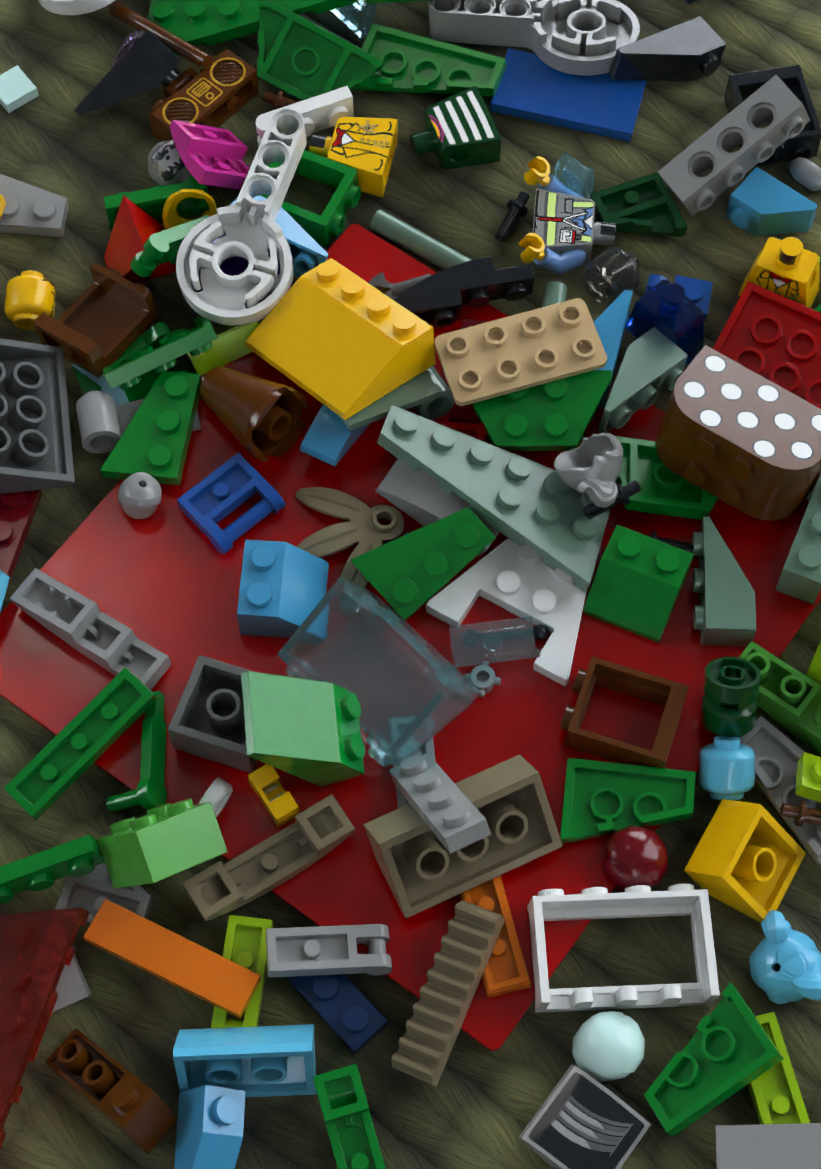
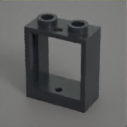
[724,65,821,166]

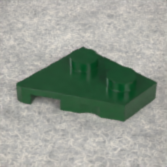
[589,172,687,237]

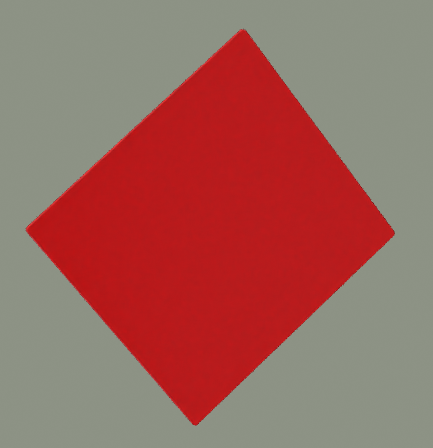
[0,224,821,1051]

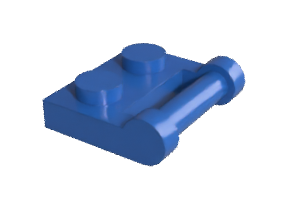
[177,452,286,555]

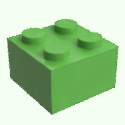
[97,798,228,889]

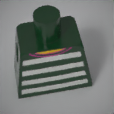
[409,86,501,170]

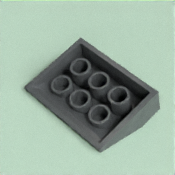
[0,338,75,494]

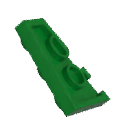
[103,316,218,390]
[100,371,202,485]
[350,507,496,621]
[560,758,696,844]
[644,982,784,1137]

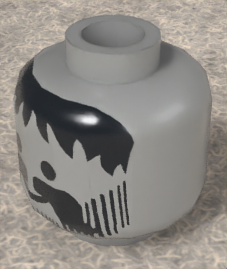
[148,140,191,186]

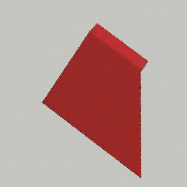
[104,195,176,284]

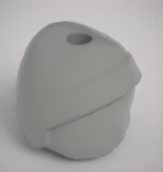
[118,472,162,519]

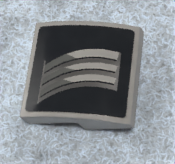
[518,1065,651,1169]

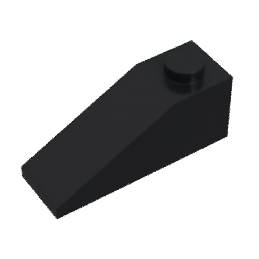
[609,16,726,81]
[73,29,181,116]

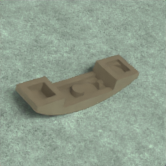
[182,794,355,922]

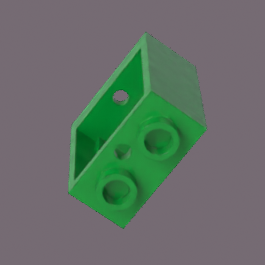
[260,150,362,248]

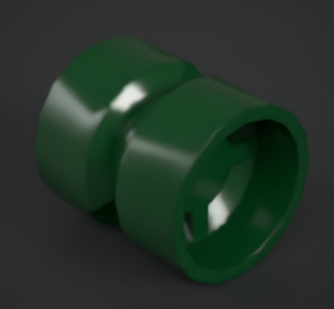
[700,657,761,737]

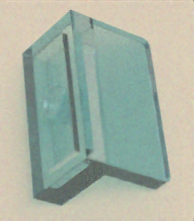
[448,616,540,668]

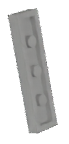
[389,753,491,854]

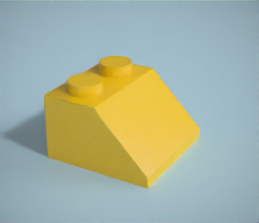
[684,799,806,923]

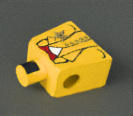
[309,117,398,197]
[738,237,820,308]

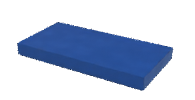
[490,48,647,142]

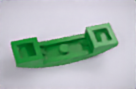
[313,1064,386,1169]

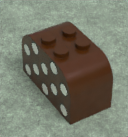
[655,345,821,521]

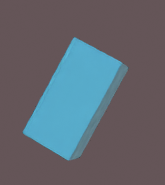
[173,1024,317,1097]

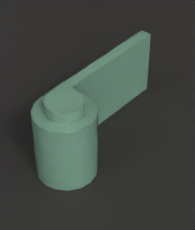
[340,366,455,431]

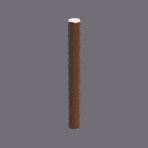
[110,2,213,69]

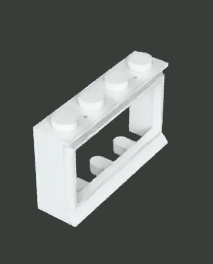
[527,884,720,1013]

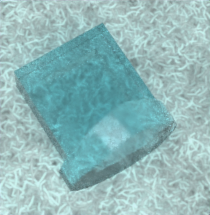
[554,152,594,199]

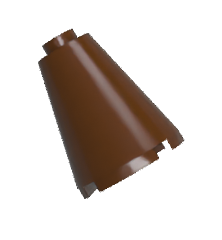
[200,366,308,462]

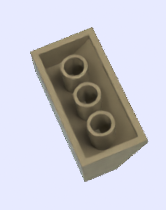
[363,754,563,918]

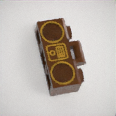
[149,49,259,141]

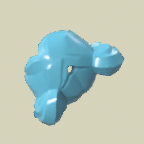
[749,910,821,1004]

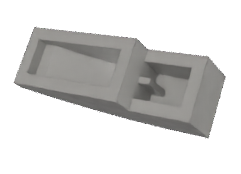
[376,459,499,558]

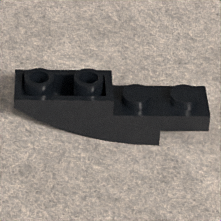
[394,256,535,327]

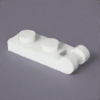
[255,86,354,148]

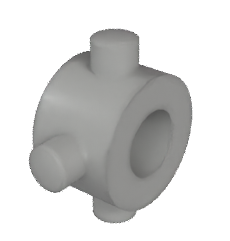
[464,662,501,697]

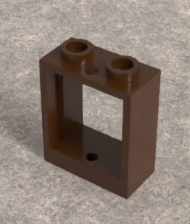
[560,656,689,768]

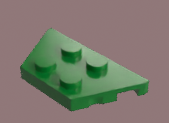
[257,0,385,101]
[472,370,612,451]
[594,433,719,520]

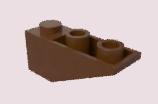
[45,1028,177,1154]

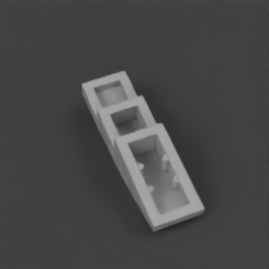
[9,568,172,691]

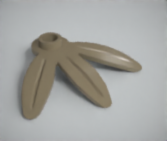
[295,487,404,610]

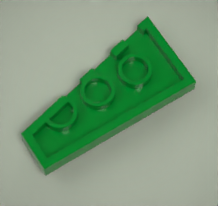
[353,23,507,96]

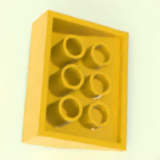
[245,258,436,420]

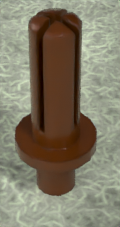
[262,90,299,110]
[780,801,821,827]

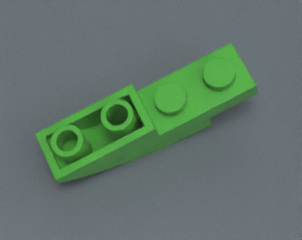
[738,641,821,755]

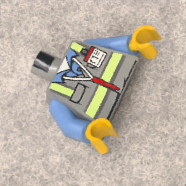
[519,156,616,275]

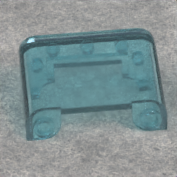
[277,577,480,767]

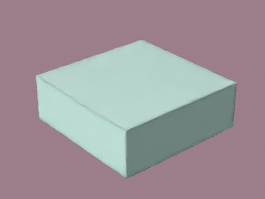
[0,65,39,113]

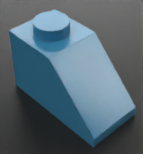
[726,167,818,236]

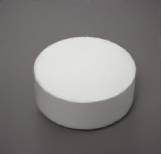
[199,777,233,817]

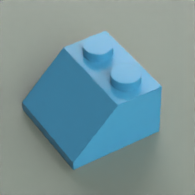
[237,540,329,640]

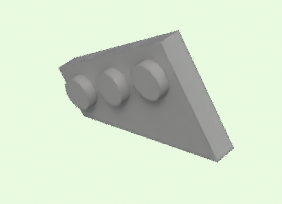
[0,174,69,237]

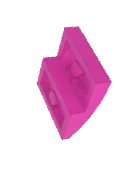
[170,120,250,190]

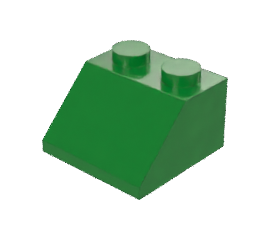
[583,524,694,643]

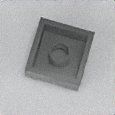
[168,655,257,773]

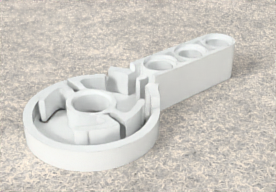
[176,108,307,325]

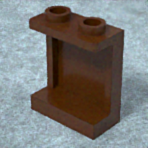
[33,263,158,378]

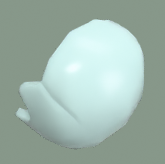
[572,1011,645,1083]

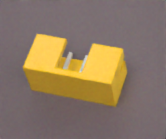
[248,764,300,828]

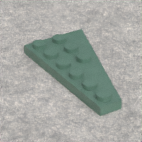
[377,405,610,593]

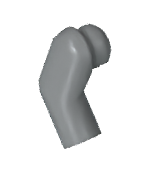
[789,157,821,191]

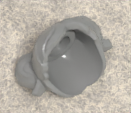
[553,433,623,508]

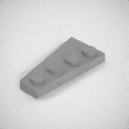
[740,716,821,869]

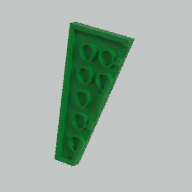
[147,0,358,56]

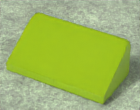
[187,321,259,376]

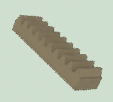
[391,900,506,1087]

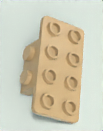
[435,298,607,406]

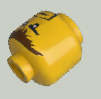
[4,270,56,330]

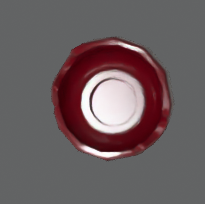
[603,825,668,892]

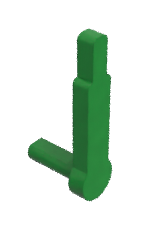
[106,691,167,813]

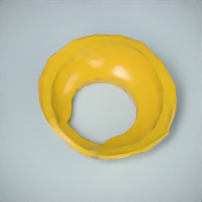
[162,189,217,230]

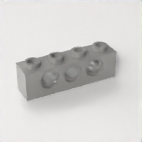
[658,75,810,217]

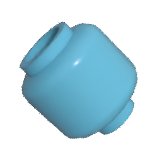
[700,736,755,800]

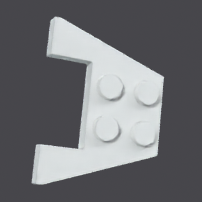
[426,538,587,687]

